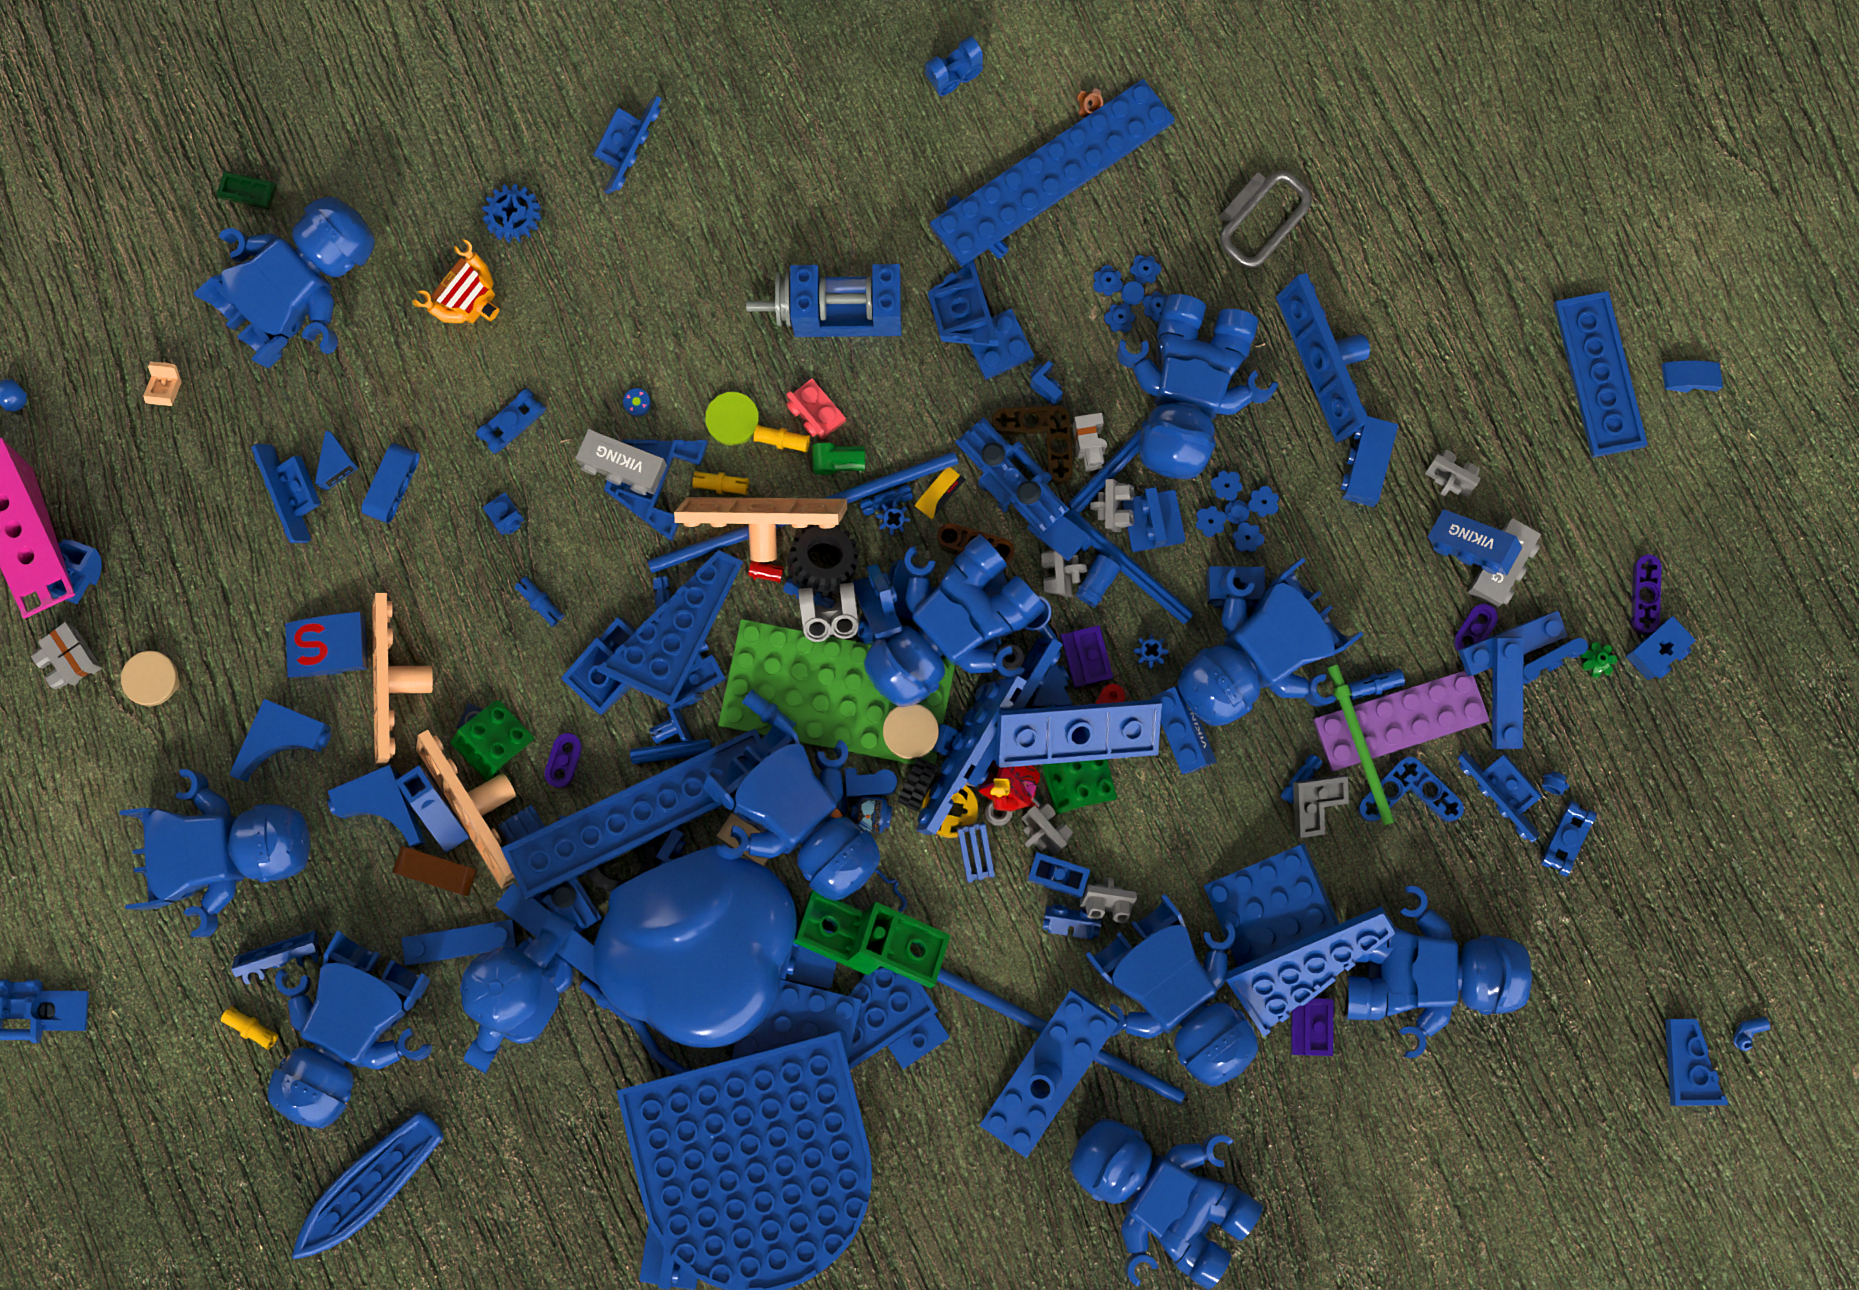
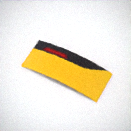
[914,467,966,519]

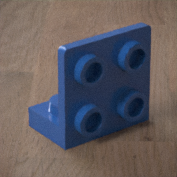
[780,924,837,989]

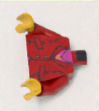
[978,760,1043,812]

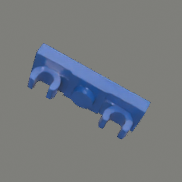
[232,930,319,984]

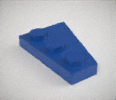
[1665,1019,1729,1106]

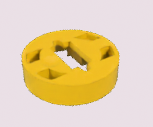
[922,785,978,838]

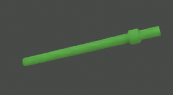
[1327,664,1395,826]

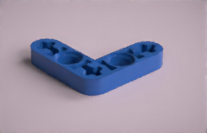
[1358,757,1464,822]

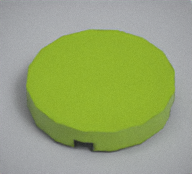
[705,392,759,446]

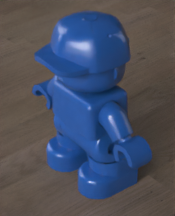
[193,196,375,368]
[1116,294,1278,479]
[864,534,1044,707]
[1177,558,1363,726]
[703,715,880,901]
[119,769,311,938]
[1344,886,1532,1058]
[1086,894,1258,1087]
[460,911,576,1074]
[268,930,432,1129]
[1069,1119,1263,1290]

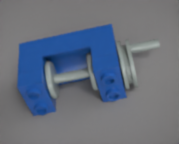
[746,264,902,337]

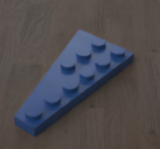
[597,550,743,706]

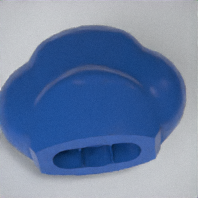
[593,844,797,1048]

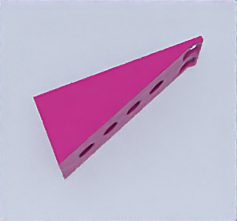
[0,438,75,619]

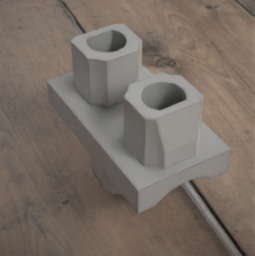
[1425,450,1481,498]
[1090,479,1134,532]
[1041,550,1087,598]
[1021,803,1073,857]
[1080,877,1137,923]

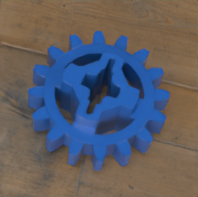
[482,184,542,243]

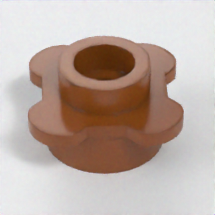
[1077,88,1103,117]

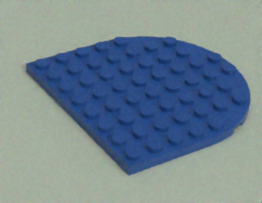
[616,1031,872,1290]

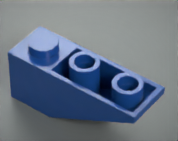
[396,766,470,853]

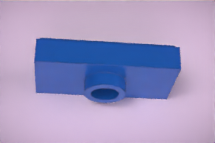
[888,1014,950,1069]

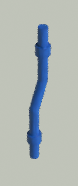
[580,979,692,1075]

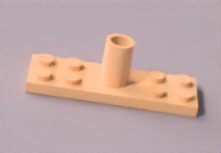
[674,497,847,562]
[372,593,433,766]
[416,730,516,889]

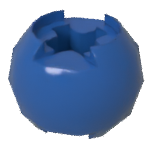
[0,379,27,412]

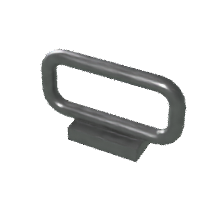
[1219,170,1312,268]

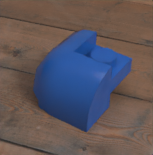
[47,539,102,604]

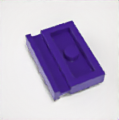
[1060,625,1113,689]
[1290,998,1333,1056]

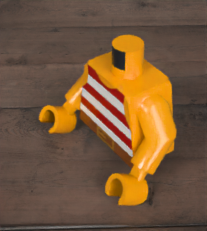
[413,239,499,324]

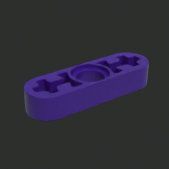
[1631,554,1662,635]

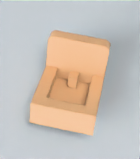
[143,361,182,406]

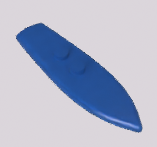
[292,1111,443,1259]

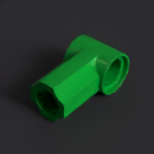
[812,443,865,475]

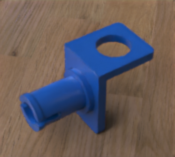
[649,693,703,744]

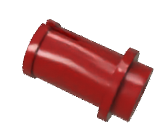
[748,560,784,583]

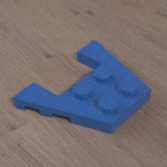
[604,439,708,541]

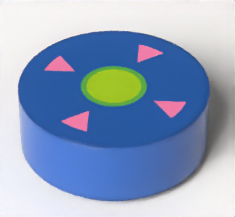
[623,388,651,417]

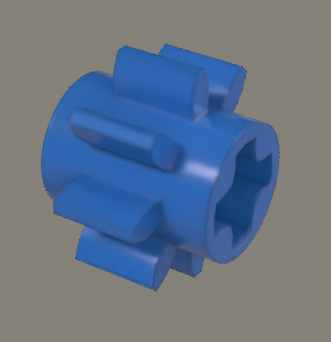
[875,501,910,535]
[1133,634,1169,670]

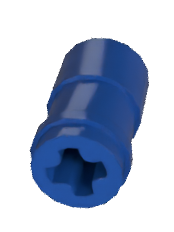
[1075,554,1121,607]

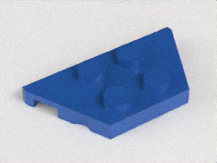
[927,260,999,346]

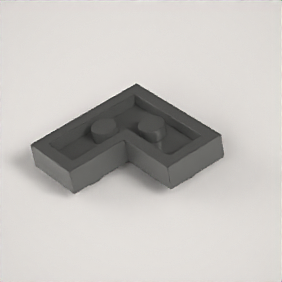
[1293,775,1349,838]

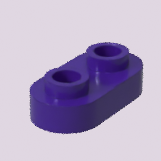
[1453,604,1498,651]
[545,733,582,788]

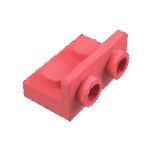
[786,378,846,441]

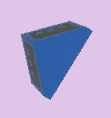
[315,431,359,490]

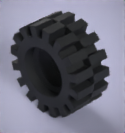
[897,757,939,812]

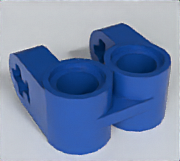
[925,36,983,96]

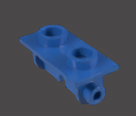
[1043,904,1101,940]

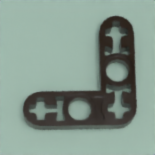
[992,406,1073,485]

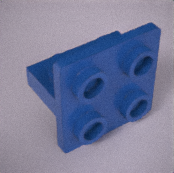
[1122,487,1186,552]
[640,1224,698,1290]

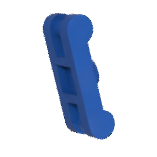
[476,388,546,454]
[1523,638,1588,684]
[1540,800,1597,877]

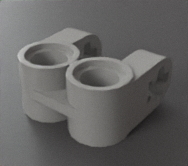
[798,583,858,642]

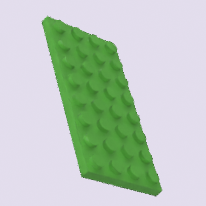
[718,619,955,766]

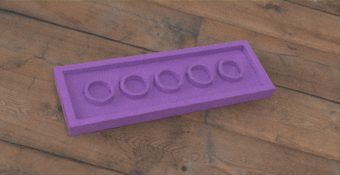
[1313,671,1490,772]

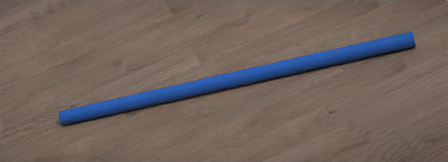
[647,452,959,573]
[911,952,1186,1105]

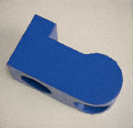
[845,768,898,799]

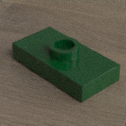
[216,171,277,210]

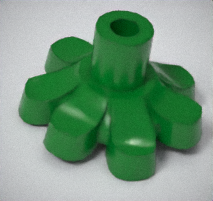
[1581,642,1617,678]

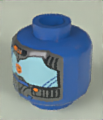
[851,796,892,834]

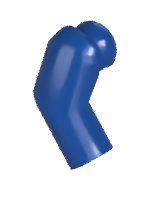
[1733,1016,1770,1051]

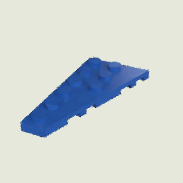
[916,676,1027,835]
[1225,906,1395,1037]
[848,966,938,1070]

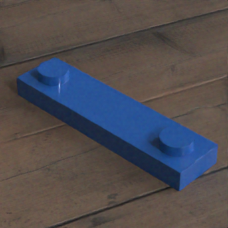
[1458,611,1568,676]
[1492,637,1524,749]
[402,920,518,966]

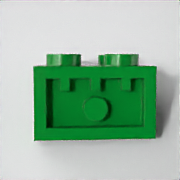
[450,700,534,782]
[1042,759,1117,815]

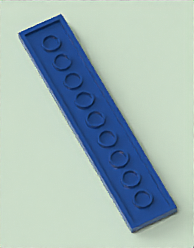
[930,79,1175,267]
[501,728,761,900]

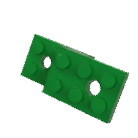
[794,890,951,988]

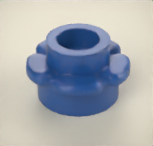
[1542,771,1569,795]

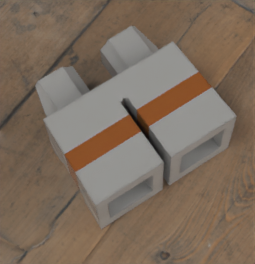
[1072,413,1107,471]
[31,622,102,690]

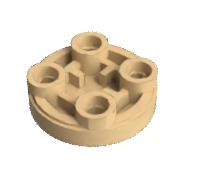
[121,651,180,707]
[883,704,939,760]

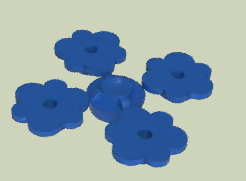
[1093,255,1168,332]
[1196,471,1279,553]

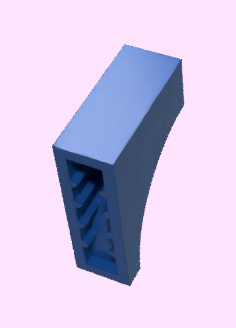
[229,699,331,782]
[327,765,426,848]

